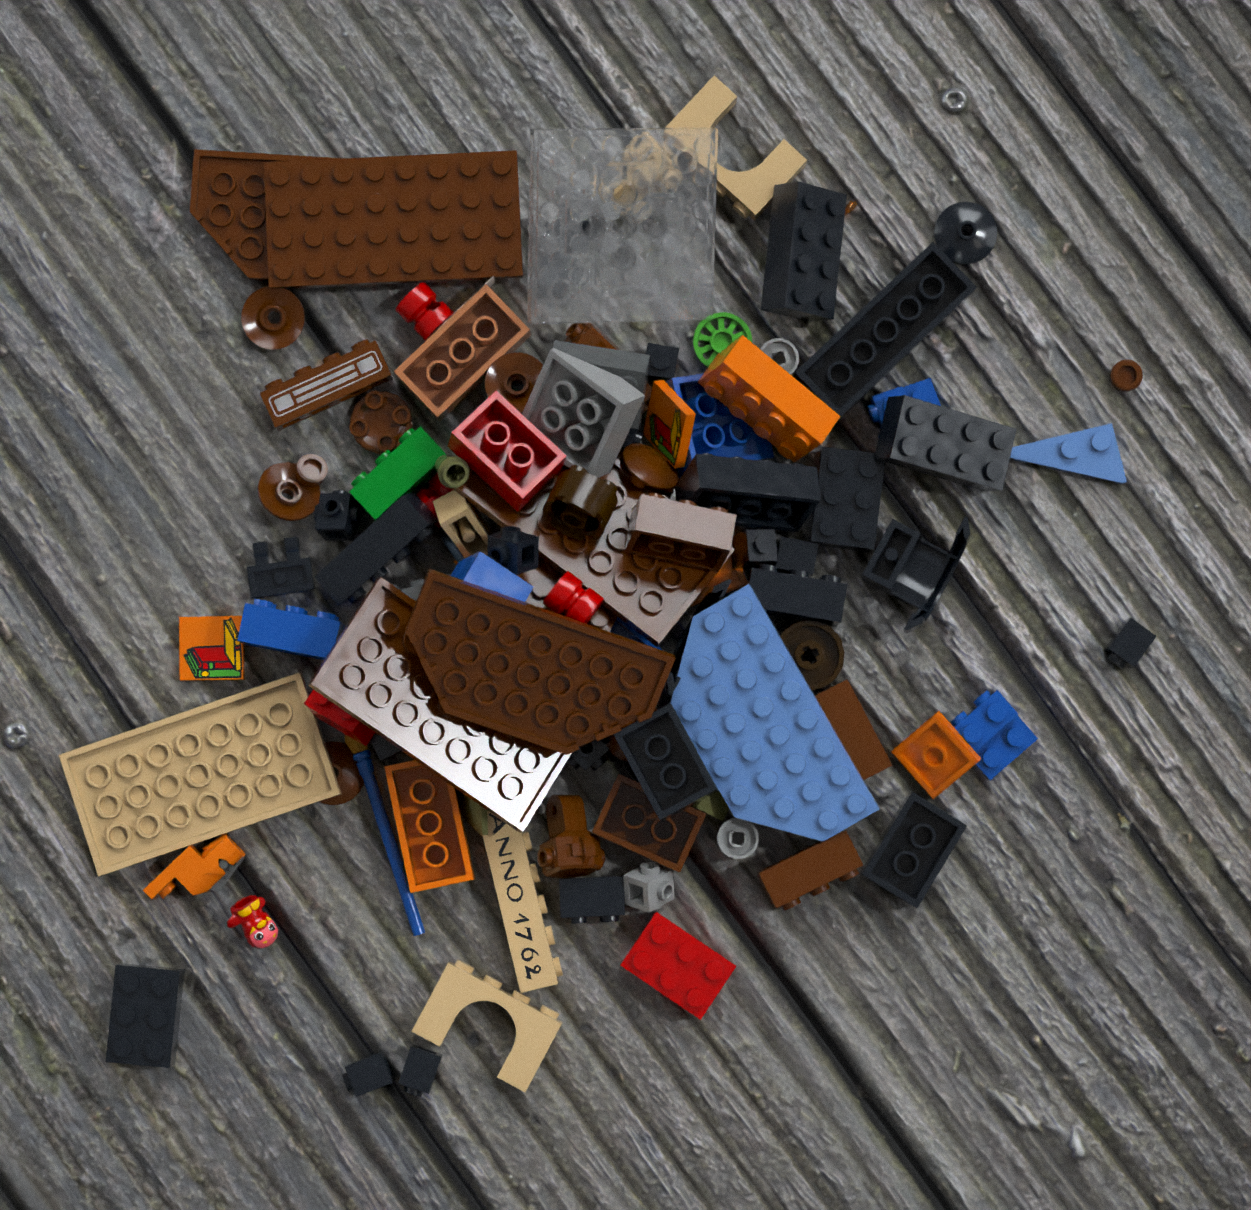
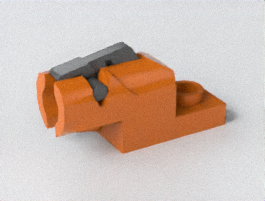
[143,834,246,899]

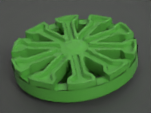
[693,312,752,368]

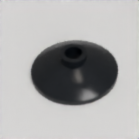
[934,202,997,264]

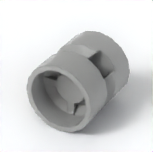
[760,338,799,376]
[716,818,759,859]

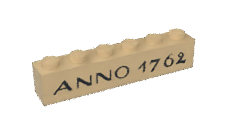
[483,811,563,993]

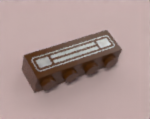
[260,339,393,431]

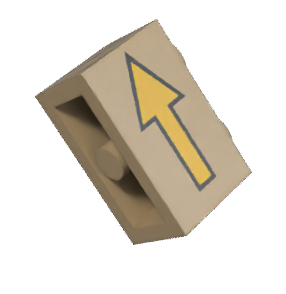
[433,490,493,558]

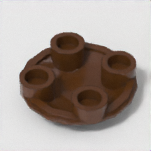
[349,391,413,454]
[620,443,679,493]

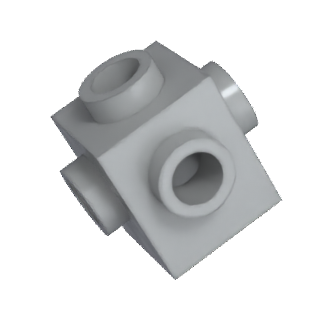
[623,861,674,912]

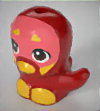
[227,895,278,949]

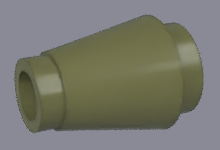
[435,455,470,488]

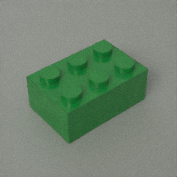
[349,426,447,521]

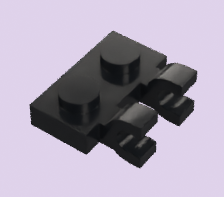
[247,537,315,598]

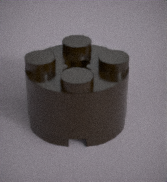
[542,465,618,541]

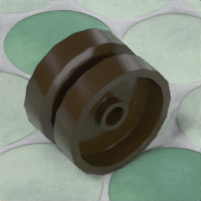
[780,620,845,692]

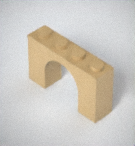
[662,75,807,221]
[411,959,562,1092]

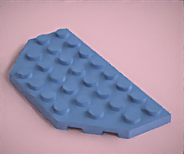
[670,584,880,842]

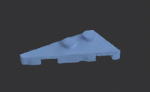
[1010,423,1127,485]

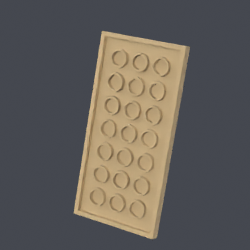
[59,672,342,877]

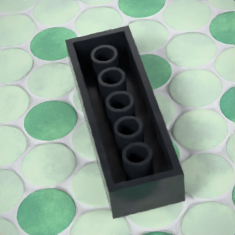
[793,242,977,423]

